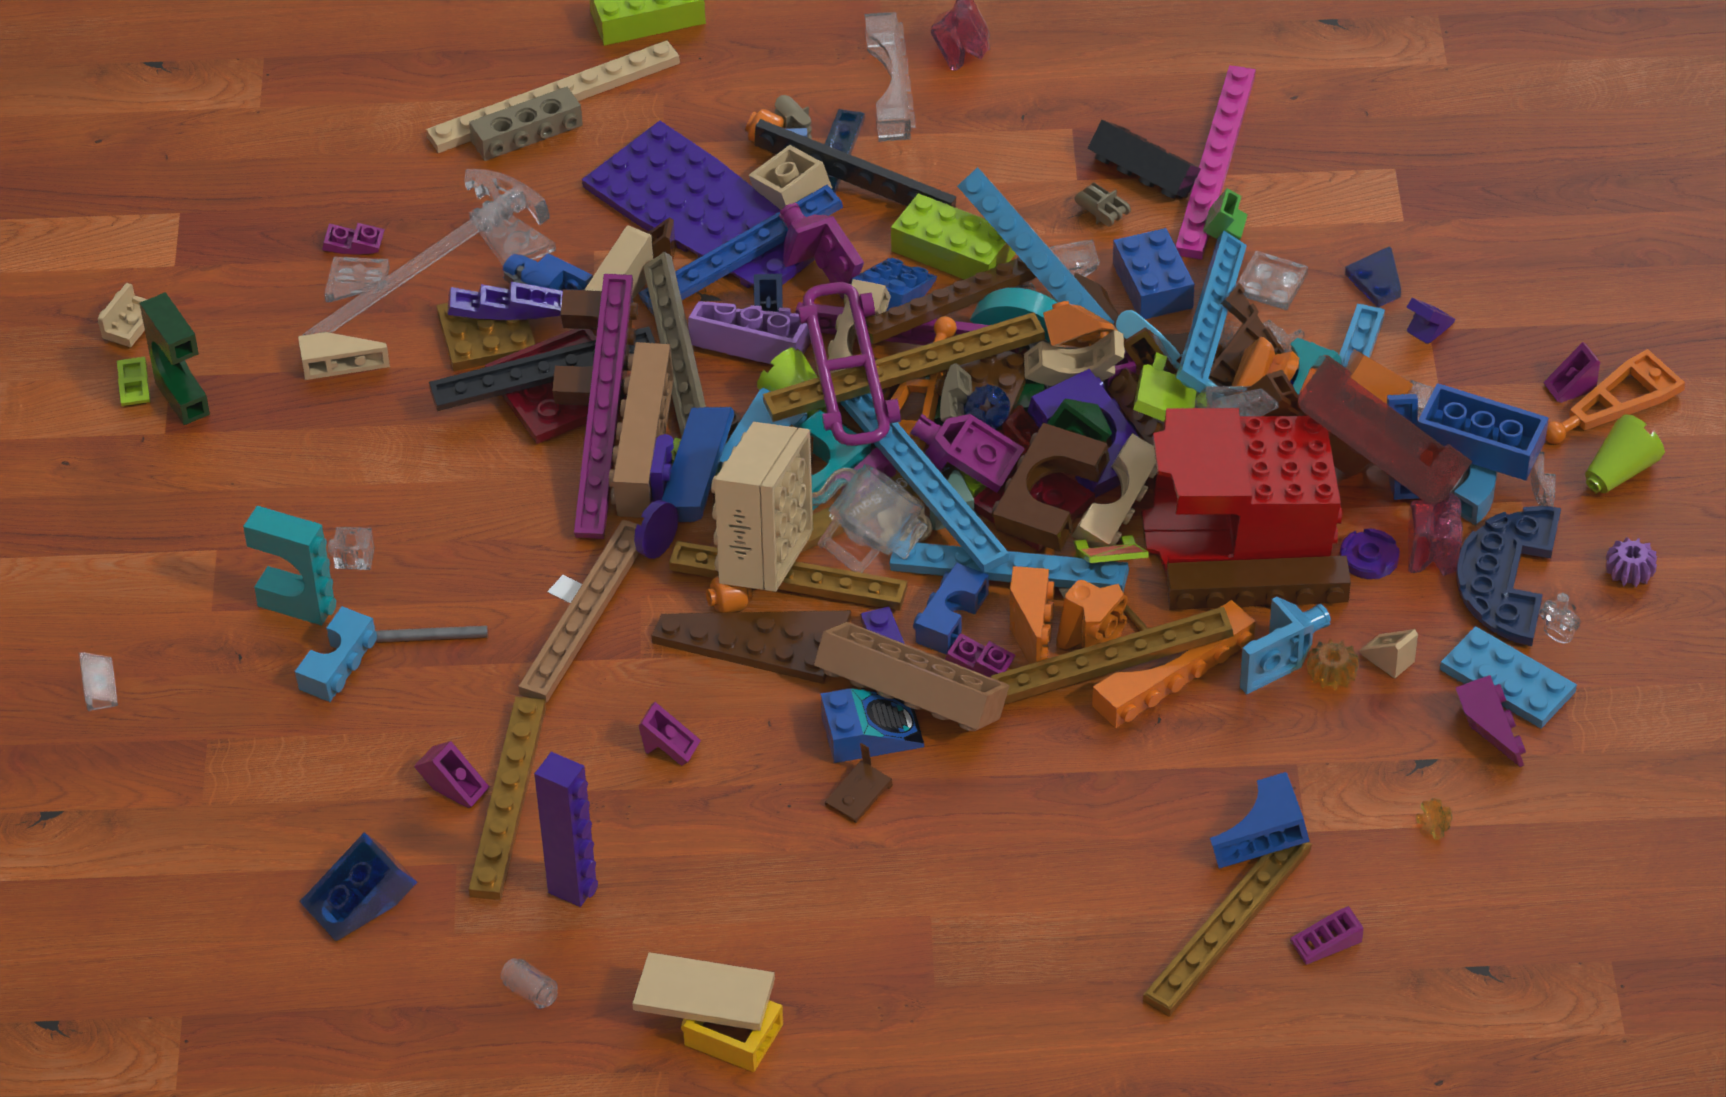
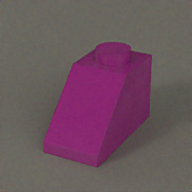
[414,741,489,808]

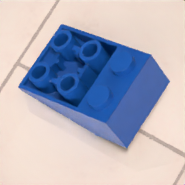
[852,258,937,311]

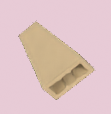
[585,225,653,336]

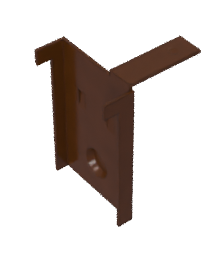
[825,743,893,823]

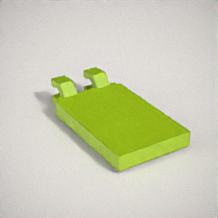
[1133,352,1197,422]

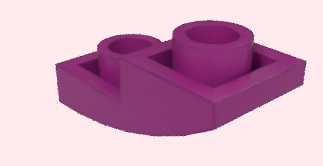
[322,223,385,254]
[945,633,1016,678]

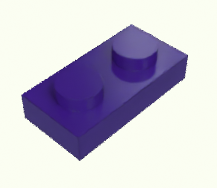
[861,607,905,644]

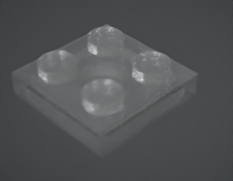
[1237,251,1308,310]

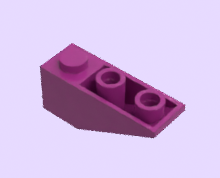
[1455,675,1526,767]

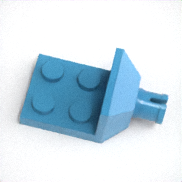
[1240,597,1331,695]

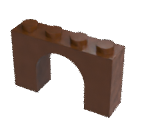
[552,290,638,407]
[992,423,1110,552]

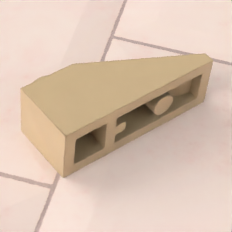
[298,332,390,380]

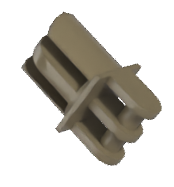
[775,95,812,139]
[1074,182,1131,227]

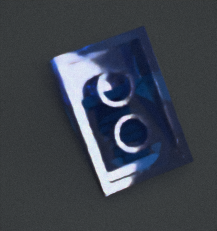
[299,832,417,941]

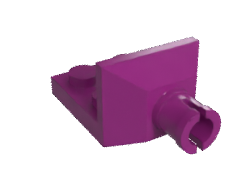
[779,203,864,299]
[910,414,1025,493]

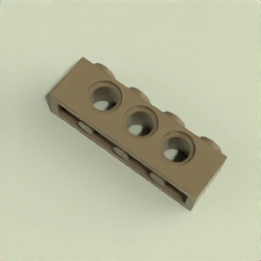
[469,87,583,161]

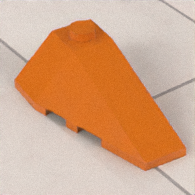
[1043,301,1125,349]

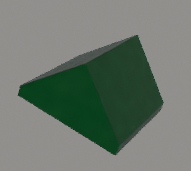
[1047,398,1112,443]

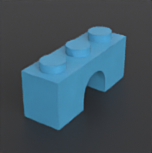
[295,606,377,702]

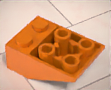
[1010,566,1054,664]

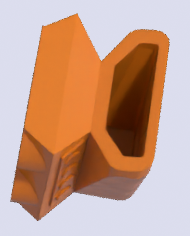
[1228,337,1300,416]
[1056,580,1128,649]

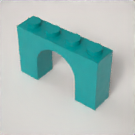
[800,410,871,510]
[243,505,336,626]

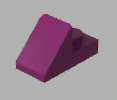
[638,702,701,766]

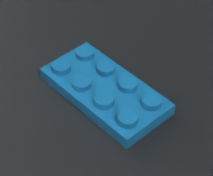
[1440,626,1577,729]

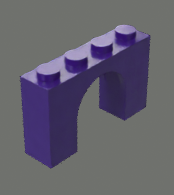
[1027,369,1140,498]

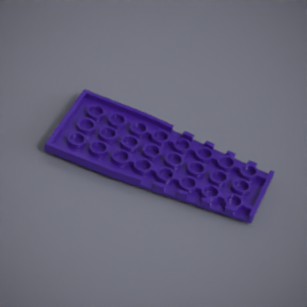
[582,121,815,288]

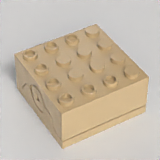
[711,422,813,592]

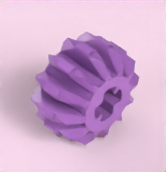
[1606,537,1657,587]

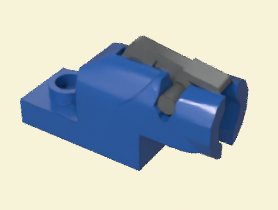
[503,253,593,291]

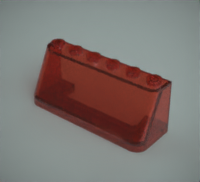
[1297,355,1472,504]

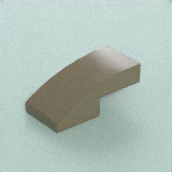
[940,363,973,422]

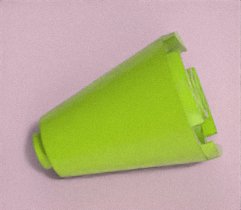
[757,347,827,419]
[1585,414,1665,493]

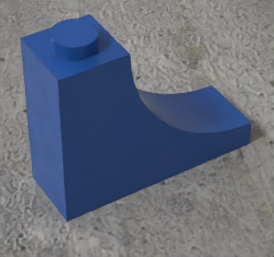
[1210,772,1310,869]

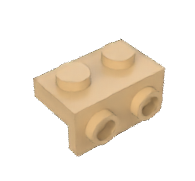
[98,283,147,347]

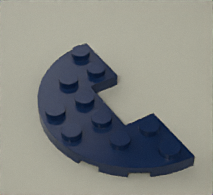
[1456,506,1561,646]

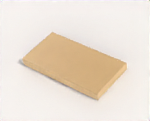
[632,952,775,1031]

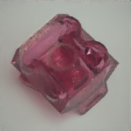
[930,0,990,71]
[1408,492,1463,576]

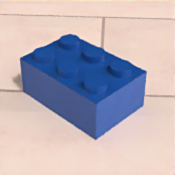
[1113,228,1195,319]

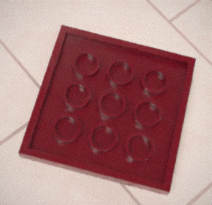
[485,329,627,444]

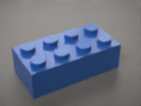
[1414,383,1549,481]

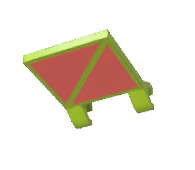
[1073,535,1149,563]

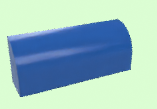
[662,407,734,522]

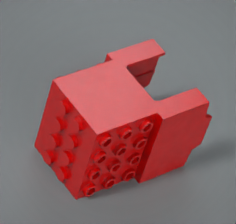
[1141,408,1342,577]

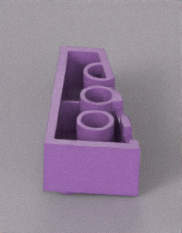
[688,301,811,364]

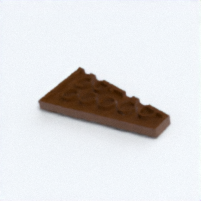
[651,610,852,684]

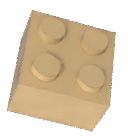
[749,145,832,210]

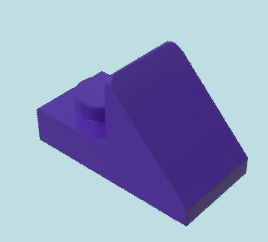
[1407,298,1456,344]

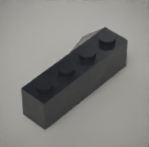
[1087,119,1201,199]

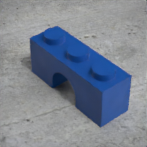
[913,562,989,655]

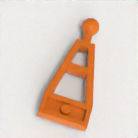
[891,316,957,451]
[1545,349,1685,444]

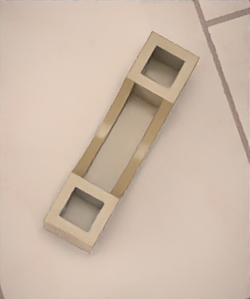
[828,279,891,374]
[1072,433,1157,548]

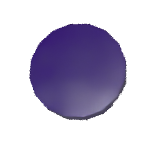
[634,500,679,559]
[1340,529,1400,579]

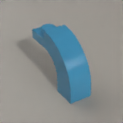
[1432,452,1497,525]

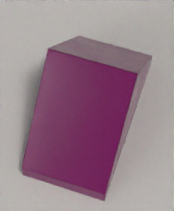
[1543,342,1600,403]

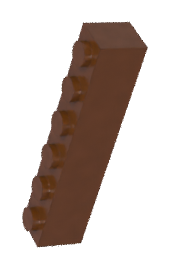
[1166,556,1351,610]

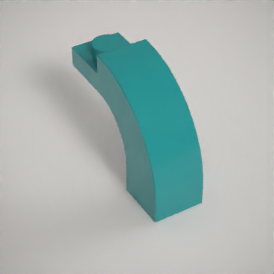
[970,288,1063,348]

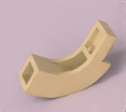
[1024,330,1125,386]

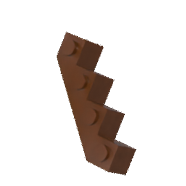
[1243,370,1389,477]

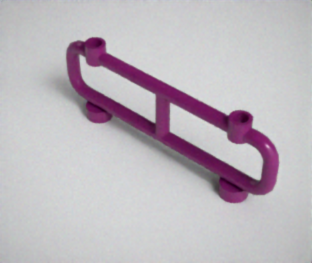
[798,282,901,446]

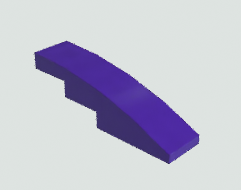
[448,281,563,320]

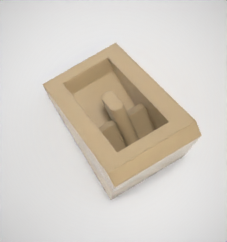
[1359,629,1418,678]

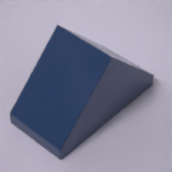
[754,274,783,312]

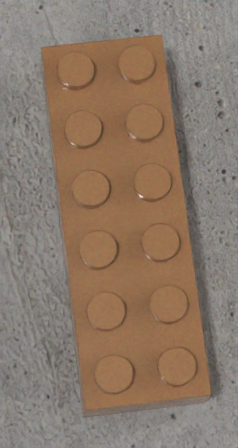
[609,342,674,518]
[814,622,1010,731]

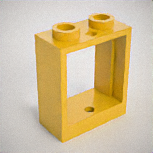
[681,1000,783,1072]

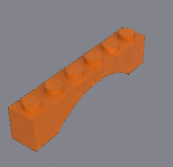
[1092,600,1256,728]

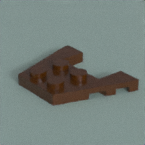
[1176,283,1285,388]

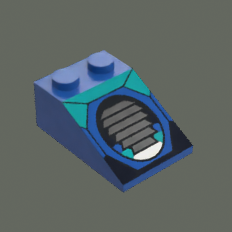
[821,688,924,763]

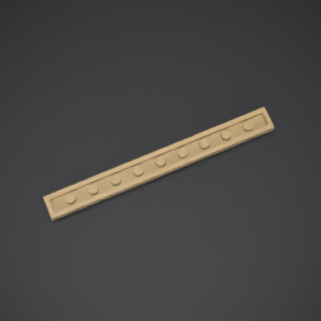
[426,40,680,153]

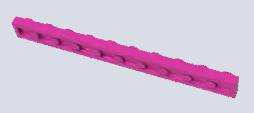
[1176,65,1256,260]

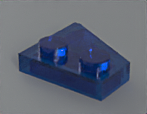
[1345,246,1401,308]

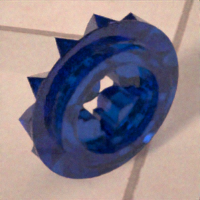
[964,384,1010,429]

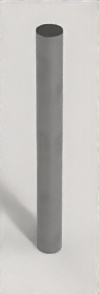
[375,626,488,643]

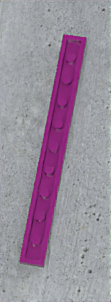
[574,274,633,539]

